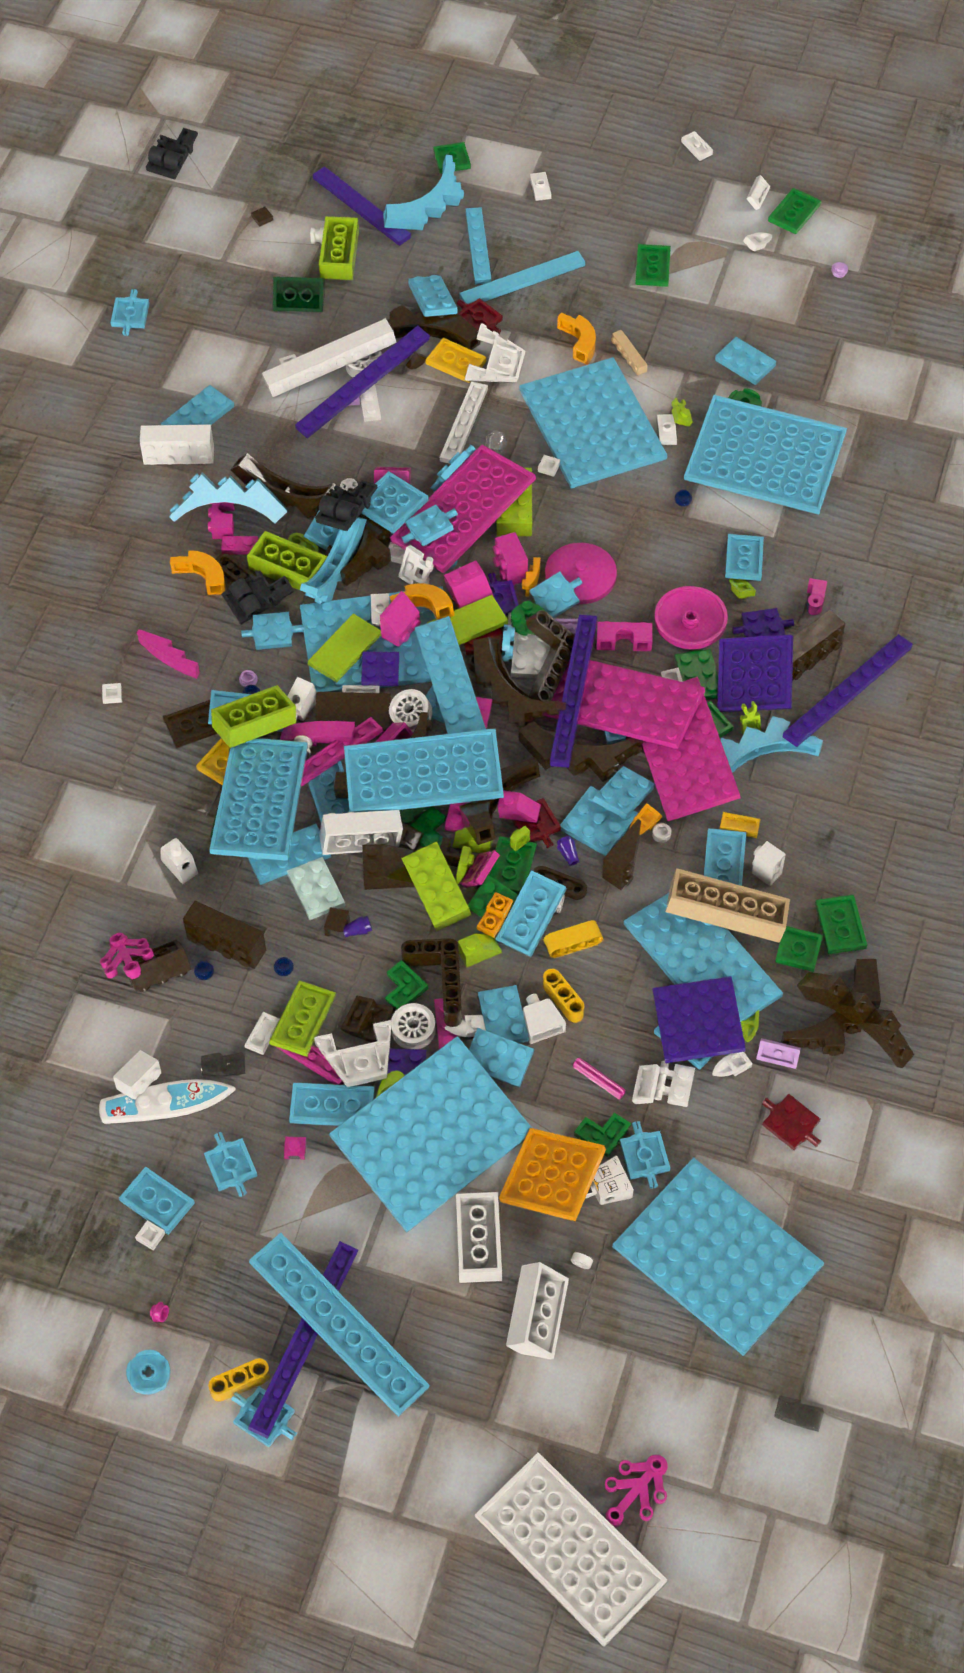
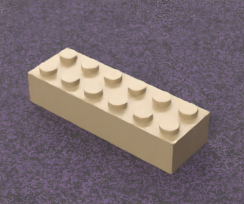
[666,868,790,943]

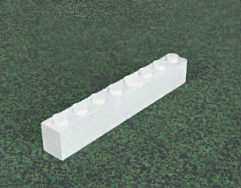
[262,318,397,397]

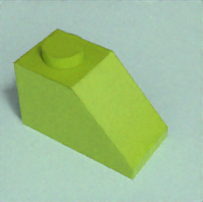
[452,828,493,853]
[458,933,502,968]

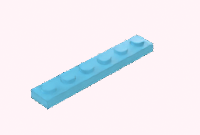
[465,207,491,284]

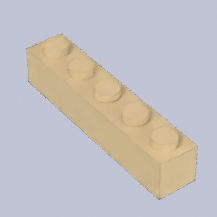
[611,330,647,375]

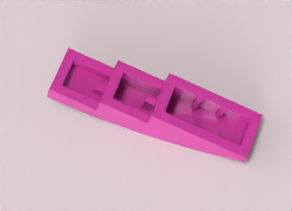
[137,629,200,679]
[280,721,355,747]

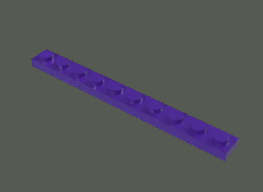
[295,326,430,439]
[550,615,598,768]
[782,634,913,747]
[248,1241,358,1439]

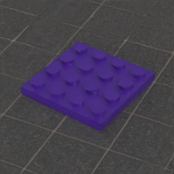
[717,635,793,712]
[652,976,746,1063]

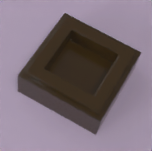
[251,207,273,227]
[400,825,424,851]

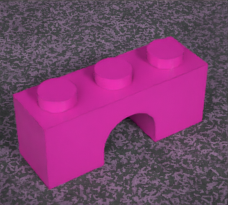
[208,486,235,539]
[597,621,652,651]

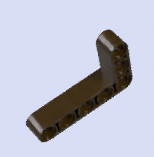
[526,610,575,701]
[401,938,462,1027]

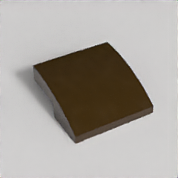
[341,995,396,1042]

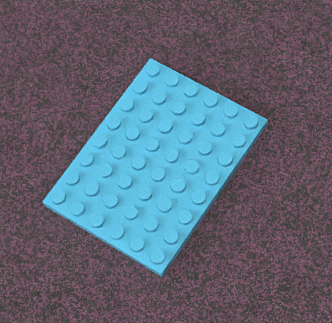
[519,357,667,489]
[684,395,847,515]
[300,586,443,692]
[329,1036,532,1233]
[612,1157,824,1356]

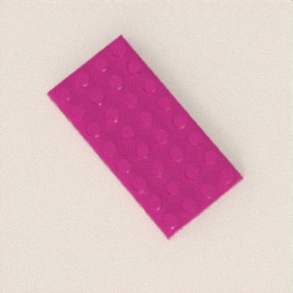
[390,445,536,573]
[543,660,705,749]
[642,677,741,821]

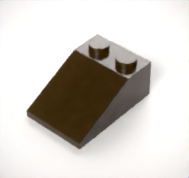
[602,819,641,890]
[362,844,416,890]

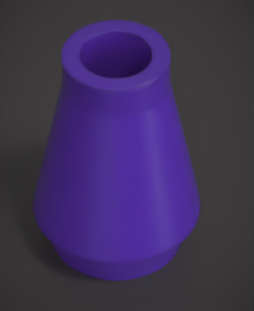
[557,836,579,866]
[344,916,372,937]

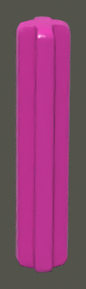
[573,1058,626,1099]

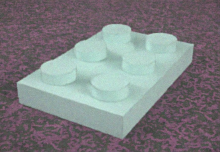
[287,857,345,920]

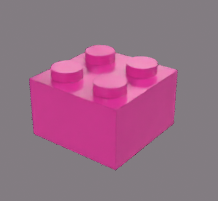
[493,532,528,585]

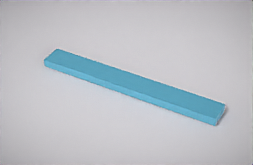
[459,251,585,304]

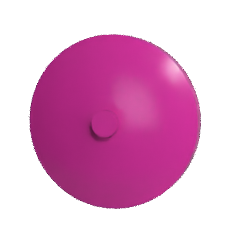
[545,543,617,604]
[654,586,728,649]

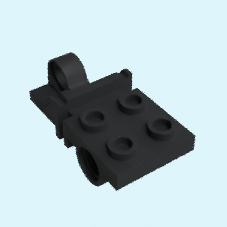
[146,127,198,180]
[315,480,378,531]
[221,570,294,625]

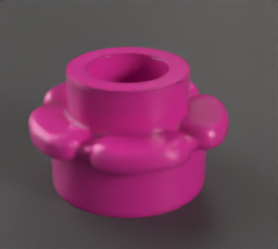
[150,1302,169,1323]

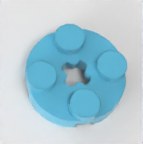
[502,624,515,662]
[126,1350,171,1395]

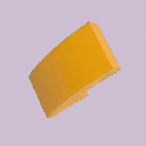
[522,557,540,597]
[477,892,513,938]

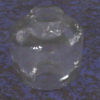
[484,431,507,456]

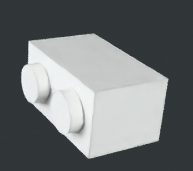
[752,841,786,886]
[113,1050,161,1100]

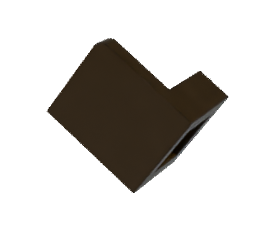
[440,837,462,867]
[324,907,350,937]

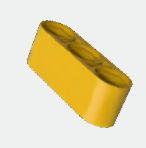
[543,920,603,958]
[543,969,584,1023]
[208,1358,270,1402]

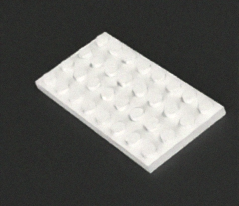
[475,1453,667,1647]

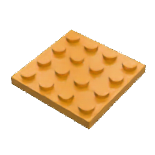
[499,1128,606,1221]

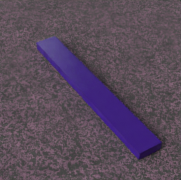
[313,166,411,246]

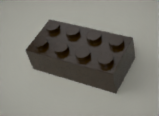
[792,610,845,681]
[183,900,266,969]

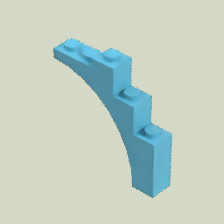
[383,155,464,230]
[169,472,288,523]
[300,517,366,604]
[720,716,823,773]

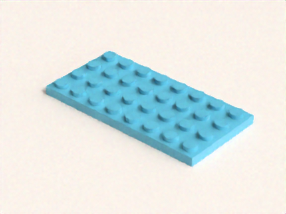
[344,729,504,813]
[210,738,308,861]
[624,893,783,1022]

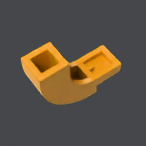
[557,313,596,365]
[170,551,226,595]
[389,583,455,620]

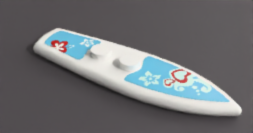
[99,1079,236,1124]

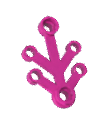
[100,933,154,979]
[605,1455,668,1527]

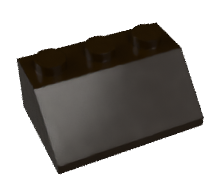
[122,939,192,992]

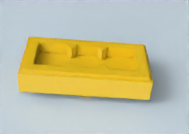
[719,812,761,838]

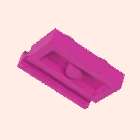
[461,850,500,888]

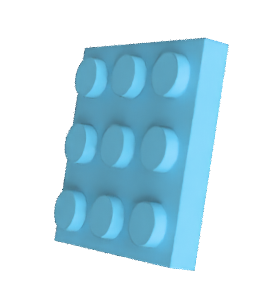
[361,471,429,534]
[560,786,638,856]

